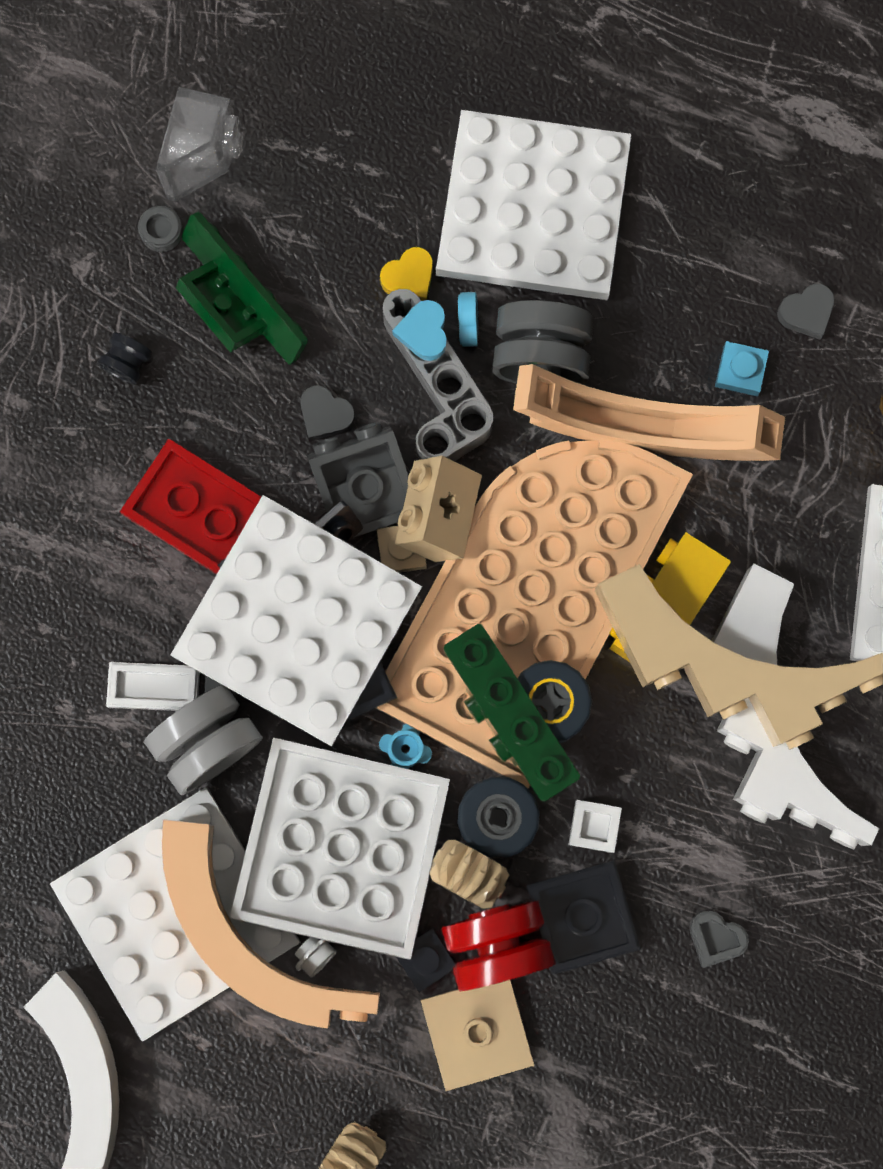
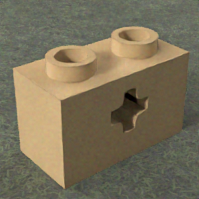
[395,456,482,562]

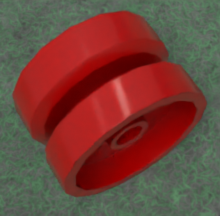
[441,900,556,992]

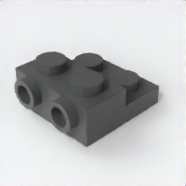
[306,422,408,538]

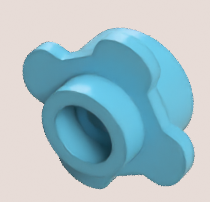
[379,724,432,769]

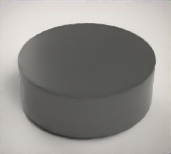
[138,206,183,252]

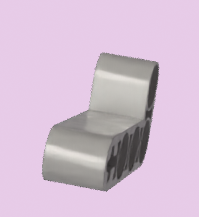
[383,289,493,461]

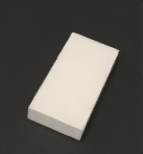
[106,662,200,711]

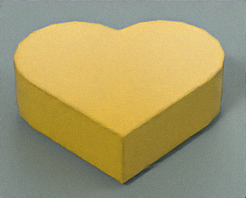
[380,247,432,301]

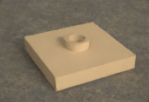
[421,980,534,1091]

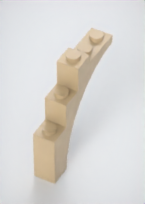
[595,564,883,750]

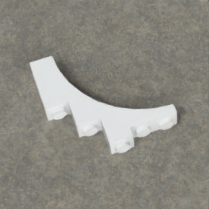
[712,564,879,849]

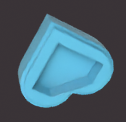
[458,292,478,347]
[392,300,447,361]

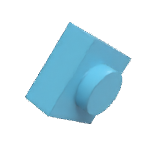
[715,341,769,396]

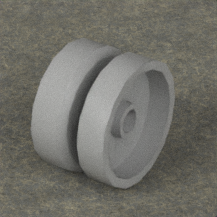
[144,685,263,795]

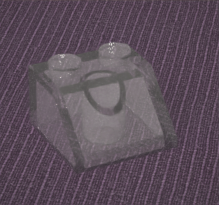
[156,87,243,202]

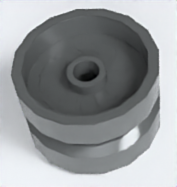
[492,300,594,384]

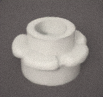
[295,937,337,978]

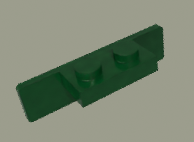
[176,211,308,365]
[443,624,580,802]

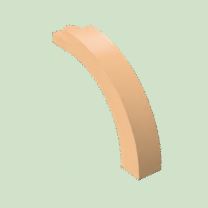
[513,364,785,461]
[162,820,380,1029]

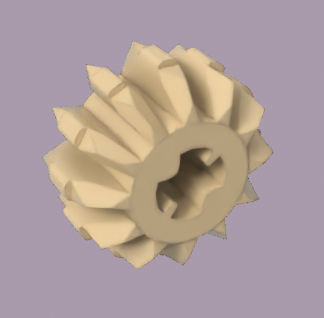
[429,840,509,909]
[319,1121,386,1169]

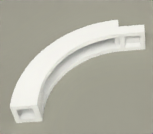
[23,970,119,1169]

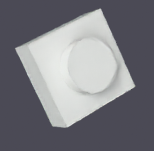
[568,800,622,853]

